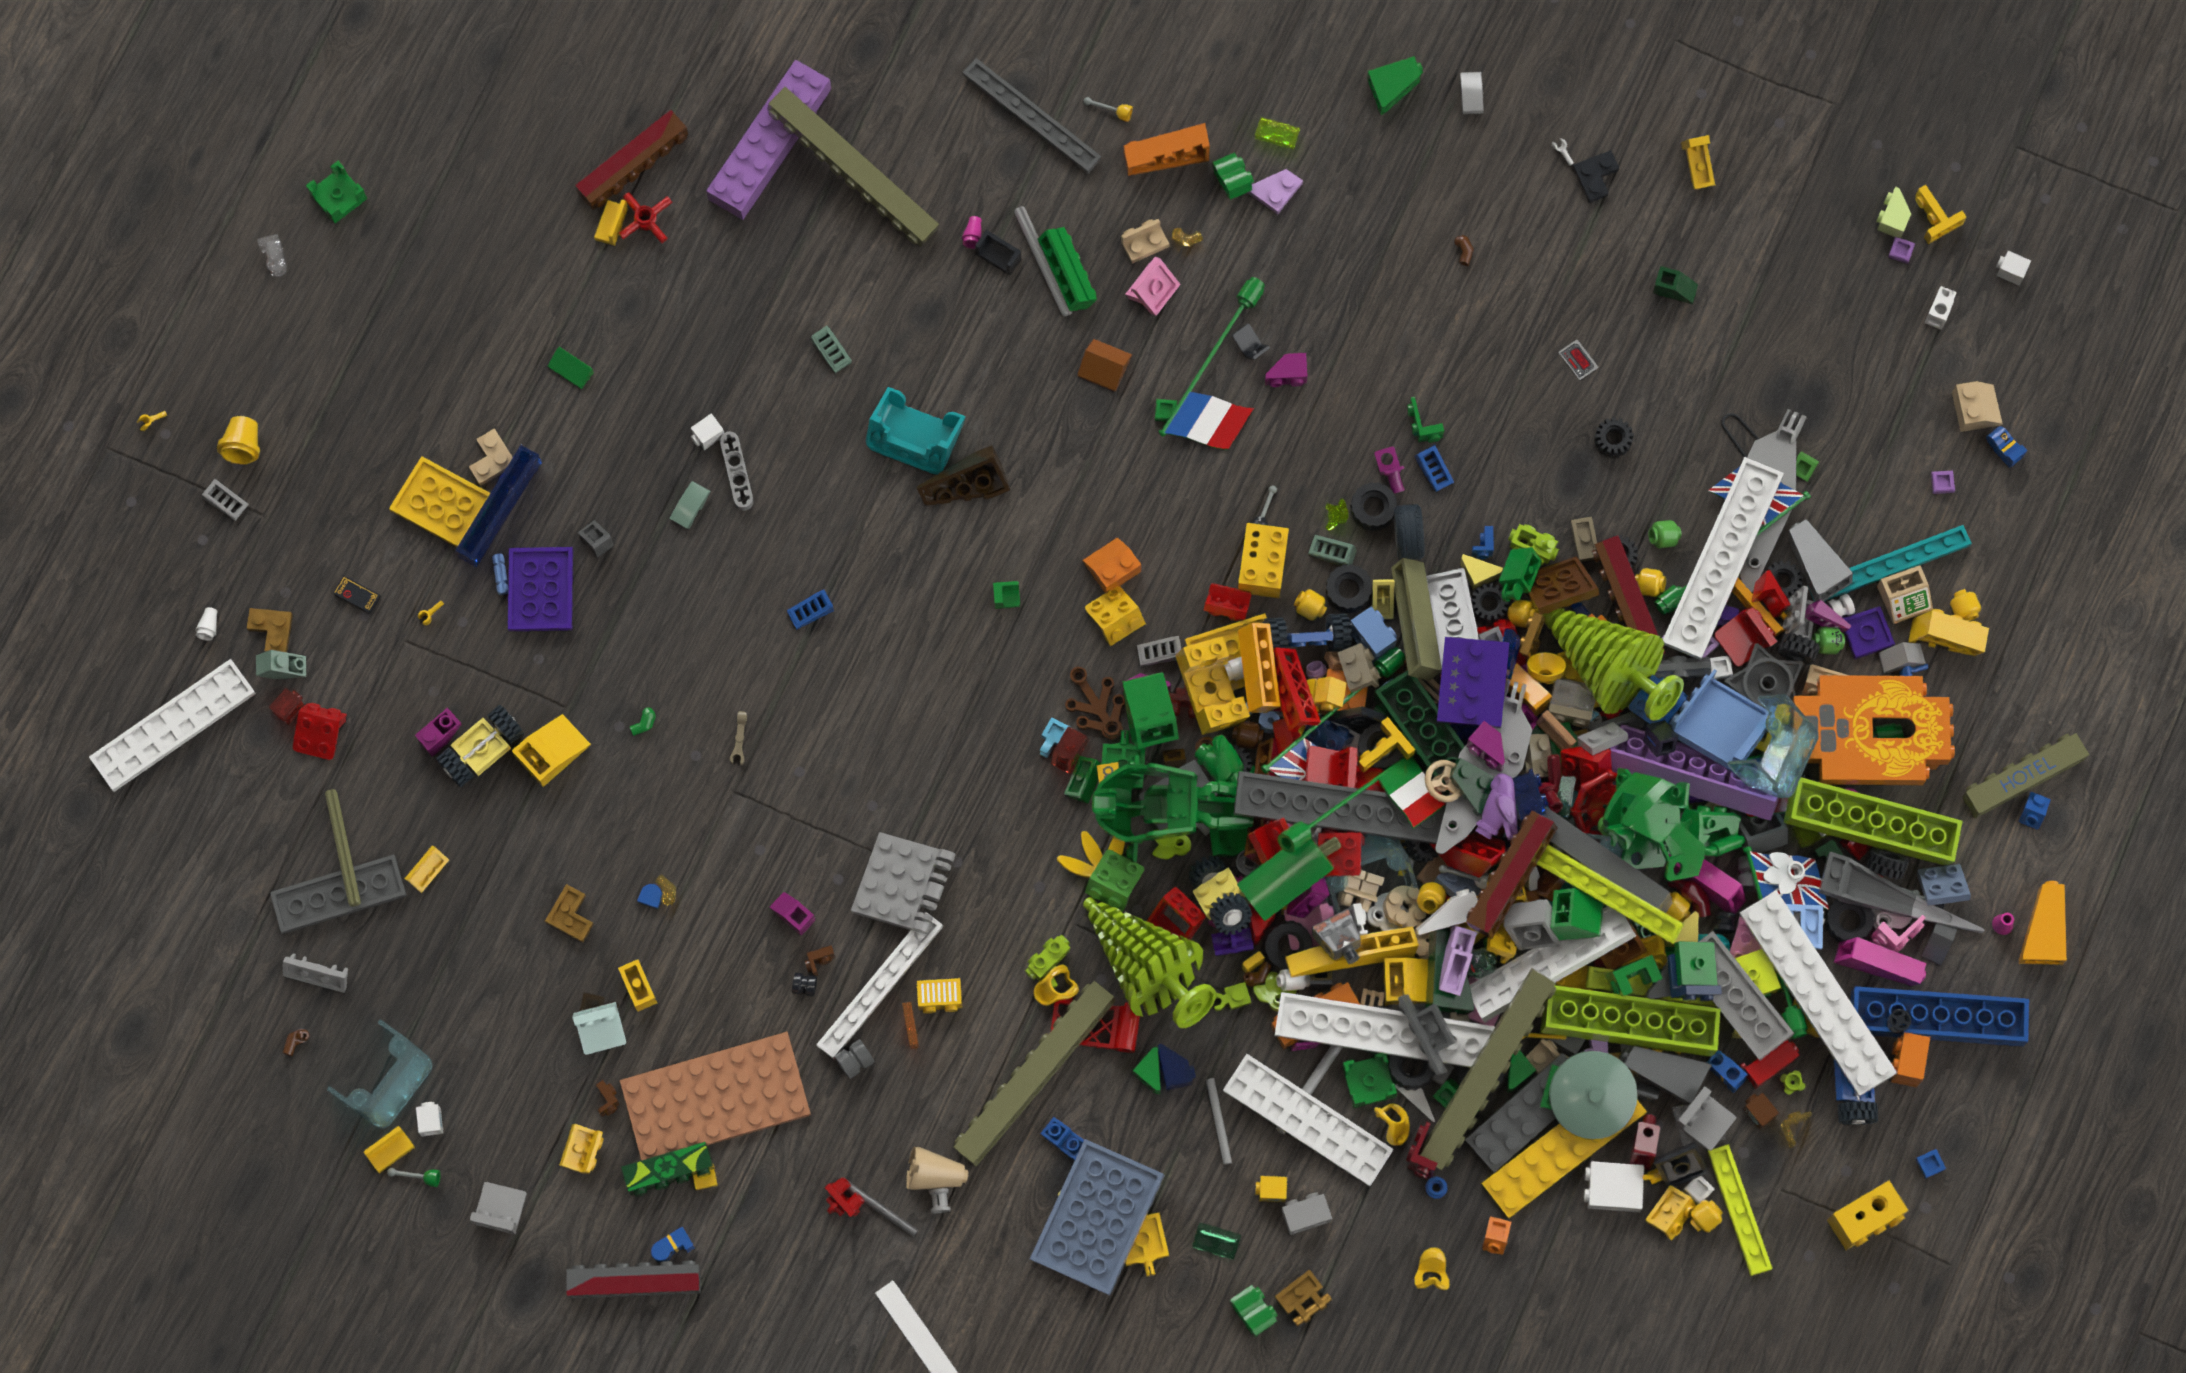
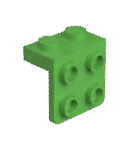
[1085,850,1144,912]

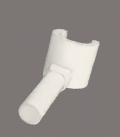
[1552,138,1574,166]

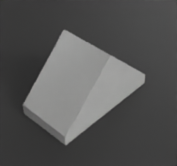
[1878,642,1926,673]

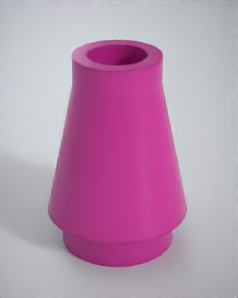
[962,216,982,249]
[1992,913,2014,935]

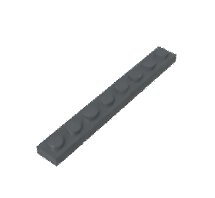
[963,58,1101,174]

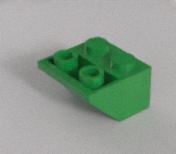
[1550,888,1603,941]

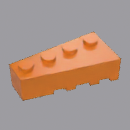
[1124,123,1210,176]

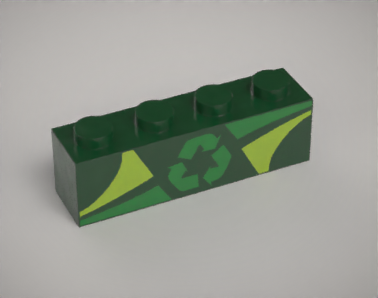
[621,1142,715,1197]

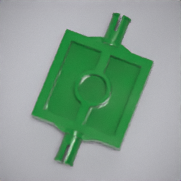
[1102,730,1146,790]

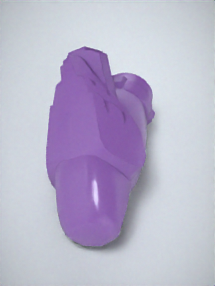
[1475,773,1518,840]

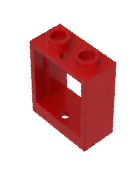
[1147,887,1207,940]

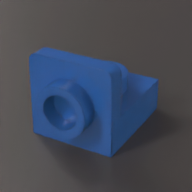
[1471,526,1494,559]

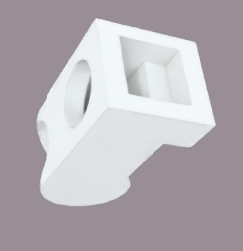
[1924,286,1956,330]

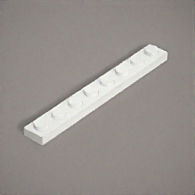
[816,912,943,1059]

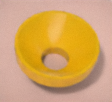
[1527,652,1566,684]

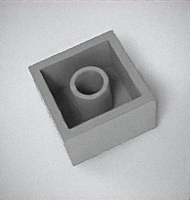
[1504,900,1560,950]

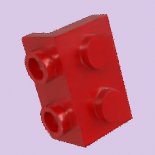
[1204,583,1252,621]

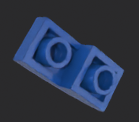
[1041,1117,1084,1161]

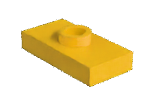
[405,846,449,893]

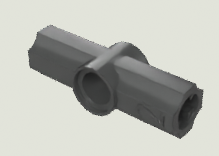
[1655,656,1711,681]

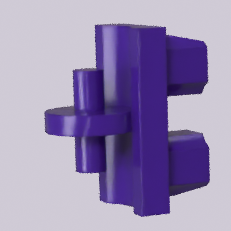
[1211,928,1254,956]

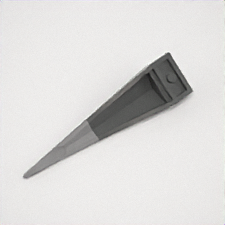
[1818,852,1985,933]

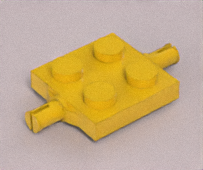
[1125,1213,1169,1277]

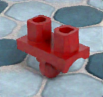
[825,1178,865,1217]

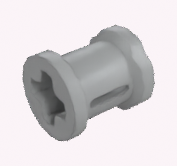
[929,1188,951,1213]

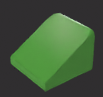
[1796,452,1819,482]

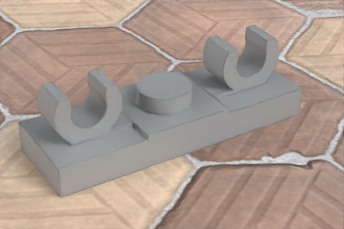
[283,953,348,993]

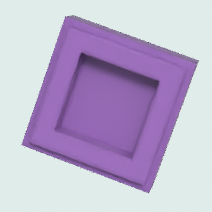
[1888,237,1915,264]
[1931,471,1955,494]

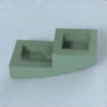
[669,481,711,529]

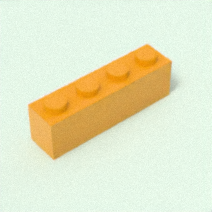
[1238,623,1281,713]

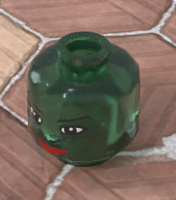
[1467,948,1498,979]

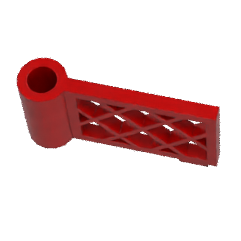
[1050,997,1140,1053]

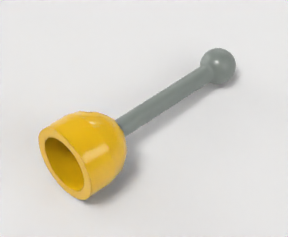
[1084,97,1133,122]

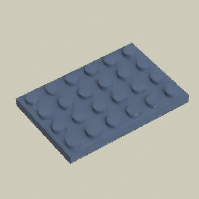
[1030,1139,1165,1295]

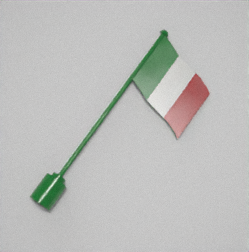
[1278,754,1446,853]

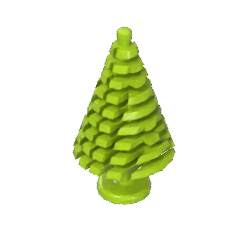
[1542,608,1684,721]
[1083,897,1216,1028]

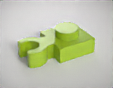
[1214,982,1251,1011]

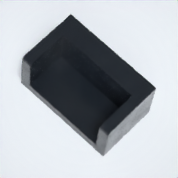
[975,230,1022,276]

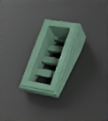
[811,326,852,374]
[1308,535,1357,566]

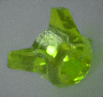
[1325,498,1349,531]

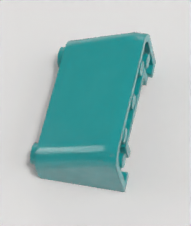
[866,387,965,474]

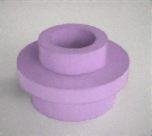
[1306,661,1327,679]

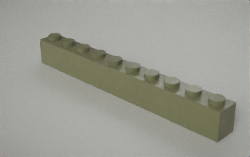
[767,87,939,247]
[1418,968,1556,1170]
[954,981,1116,1167]

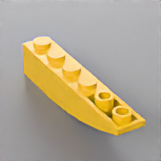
[1285,926,1419,978]

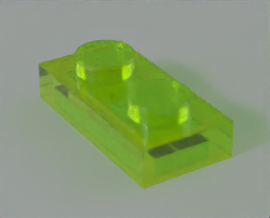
[1255,117,1300,149]

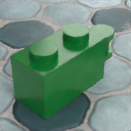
[1499,547,1542,602]

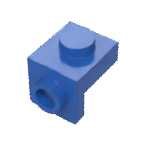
[2019,791,2051,830]

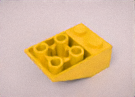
[512,714,591,787]
[1383,958,1428,1006]

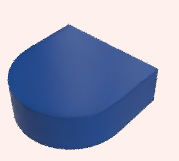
[637,884,663,909]

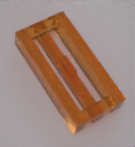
[902,1002,919,1049]

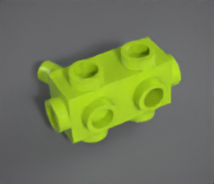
[1508,524,1559,565]
[1025,935,1070,988]

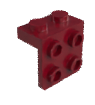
[1406,1122,1438,1179]

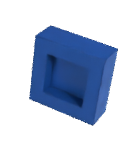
[1915,1149,1946,1179]

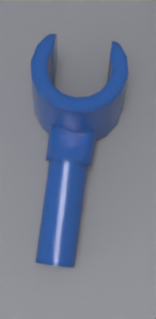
[1899,664,1928,676]

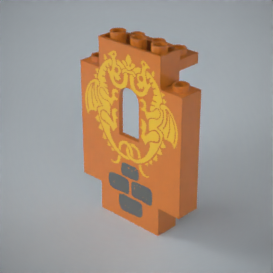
[1792,675,1955,785]

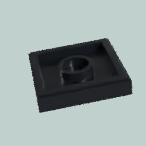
[1329,706,1389,730]

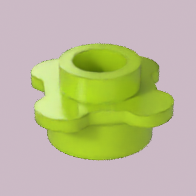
[1780,1070,1805,1095]

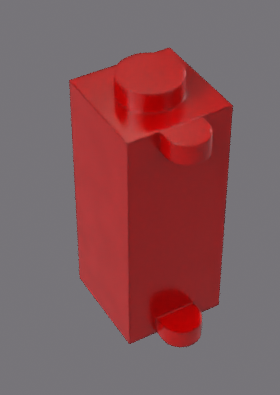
[1739,1040,1799,1090]

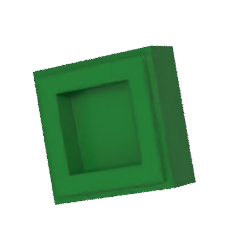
[1155,399,1177,422]

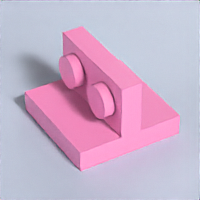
[1125,257,1180,316]

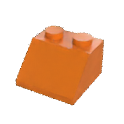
[1083,538,1141,594]

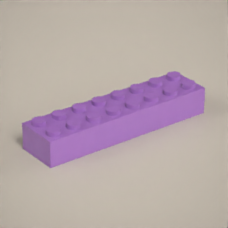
[706,60,831,220]
[1610,724,1786,821]

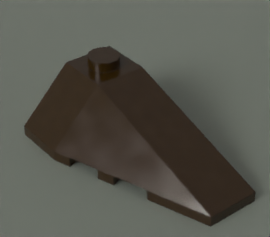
[917,445,1010,506]

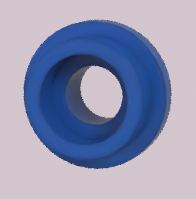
[1425,1177,1447,1199]

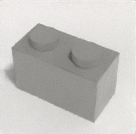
[1281,1192,1332,1235]

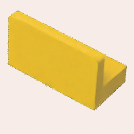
[594,200,628,246]
[363,1126,415,1174]

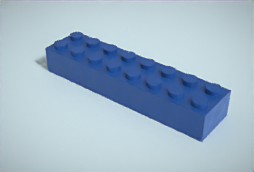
[1850,987,2029,1046]

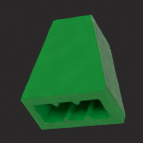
[1367,57,1423,115]

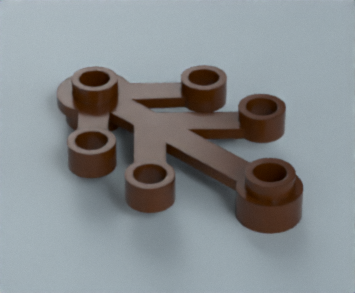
[1065,666,1125,740]

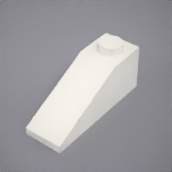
[1416,889,1478,935]

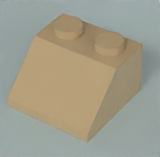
[1952,381,2002,432]

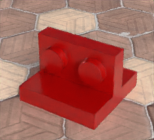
[1248,818,1289,864]

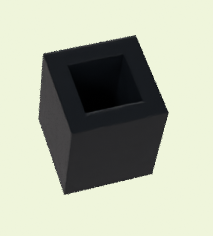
[1643,720,1678,757]

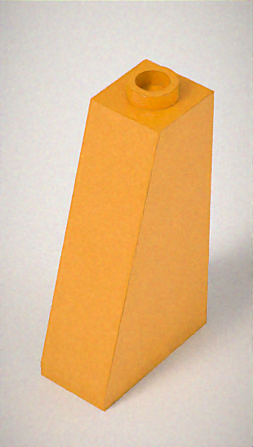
[2019,881,2066,965]

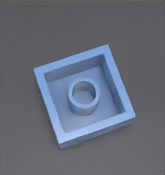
[1350,606,1397,666]

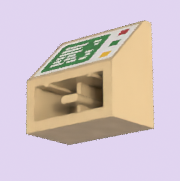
[1877,565,1933,624]

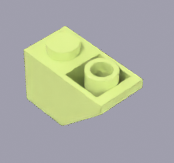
[1877,187,1911,238]

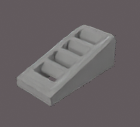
[201,479,249,521]
[1137,636,1181,666]

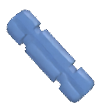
[492,554,508,595]

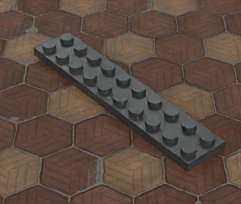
[1233,771,1447,844]

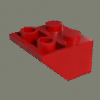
[1561,746,1613,794]

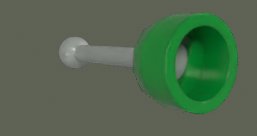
[387,1168,441,1187]

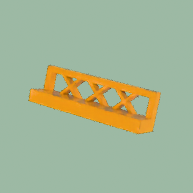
[1732,578,1787,638]

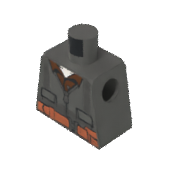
[1312,909,1361,964]

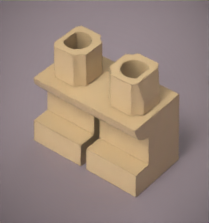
[1334,870,1384,912]

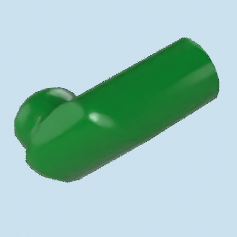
[630,707,656,736]

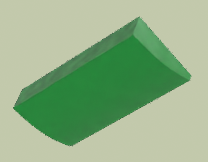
[1237,838,1334,921]

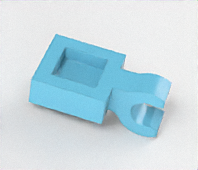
[1040,718,1070,758]

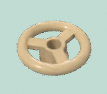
[1425,760,1461,802]

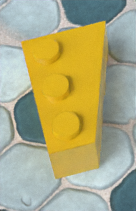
[1908,609,1989,656]

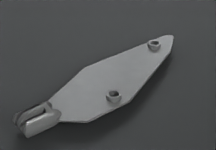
[1740,409,1807,593]
[1435,680,1532,854]

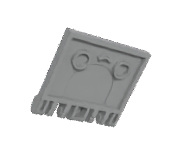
[851,832,956,934]

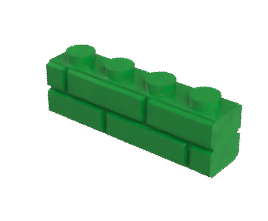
[1038,227,1097,312]

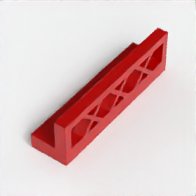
[1273,648,1321,732]

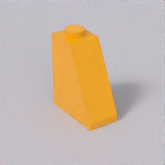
[1506,664,1552,717]

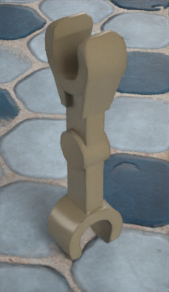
[730,711,747,765]

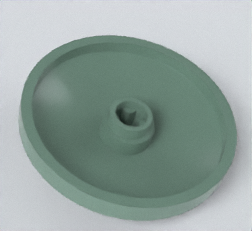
[1549,1051,1637,1139]

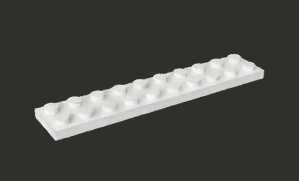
[1663,457,1784,660]
[1740,890,1897,1097]
[1275,992,1495,1068]

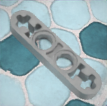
[720,432,754,511]

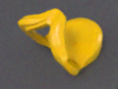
[1034,965,1079,1006]
[1374,1104,1409,1146]
[1414,1248,1449,1290]

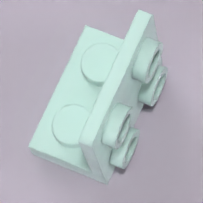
[573,1002,626,1055]

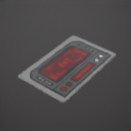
[1559,340,1598,380]

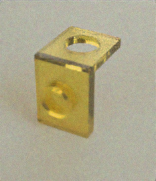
[1781,1111,1812,1149]

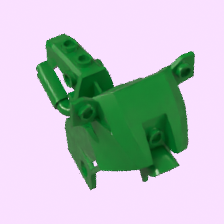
[1092,755,1253,863]
[1602,768,1745,881]

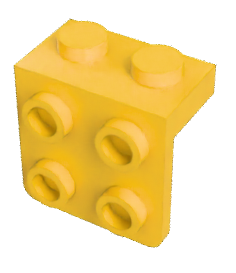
[1085,586,1146,646]

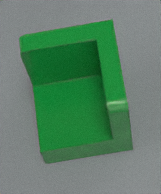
[993,581,1020,609]

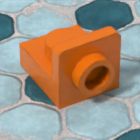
[1482,1216,1511,1255]

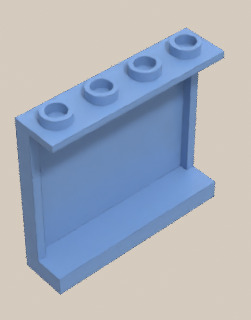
[1670,669,1777,774]

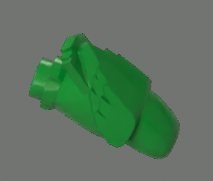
[1194,735,1244,798]

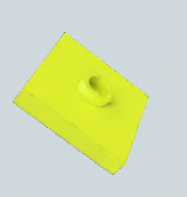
[1735,949,1782,995]

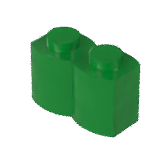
[1212,153,1254,200]
[1229,1285,1278,1338]

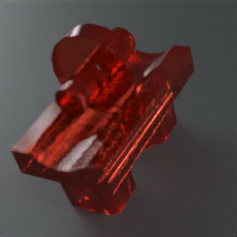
[1169,686,1196,718]

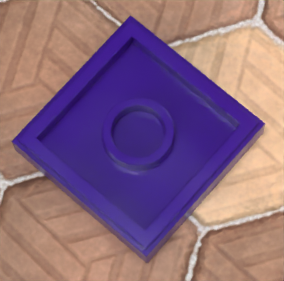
[1843,606,1895,659]

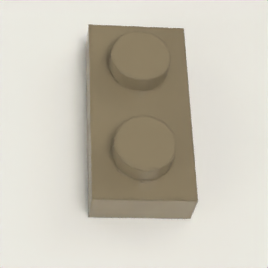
[1570,517,1597,562]

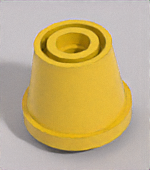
[217,416,260,464]

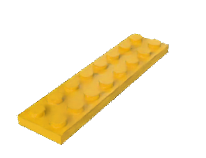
[1482,1100,1647,1219]

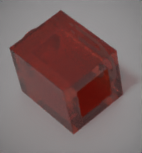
[269,688,305,725]

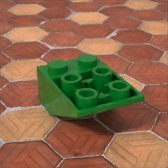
[1122,672,1179,749]

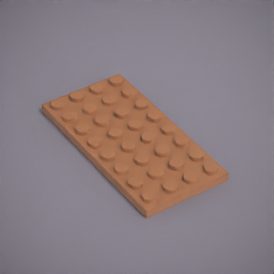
[620,1032,811,1160]

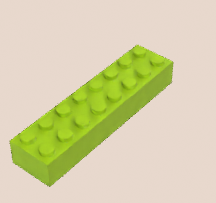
[1783,777,1963,866]
[1541,985,1721,1057]

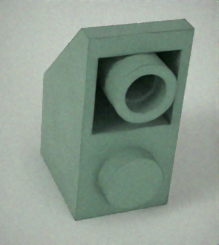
[256,650,306,679]

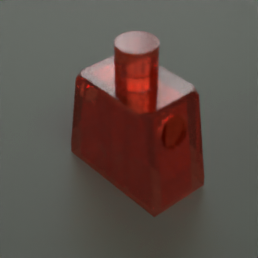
[1051,726,1089,774]

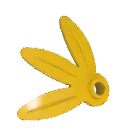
[1057,831,1125,878]

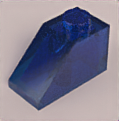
[1157,1044,1196,1091]

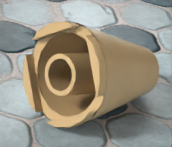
[906,1147,968,1190]

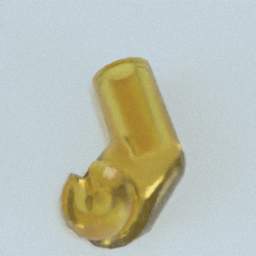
[1172,228,1203,247]
[655,874,676,905]

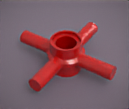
[618,193,672,243]

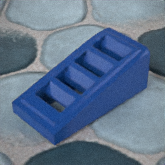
[1414,445,1454,492]
[787,589,834,630]

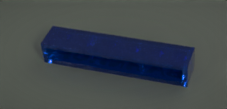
[455,445,542,567]

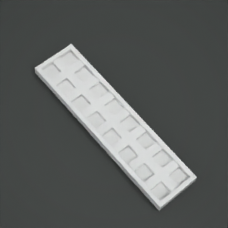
[89,659,256,792]
[1469,906,1636,1023]
[1223,1054,1394,1187]

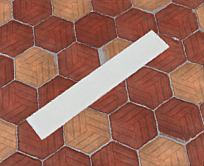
[876,1281,958,1373]

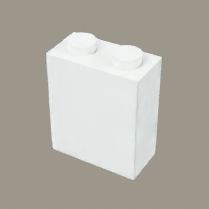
[1584,1162,1644,1212]

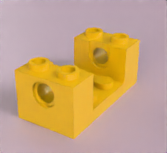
[1175,636,1250,735]

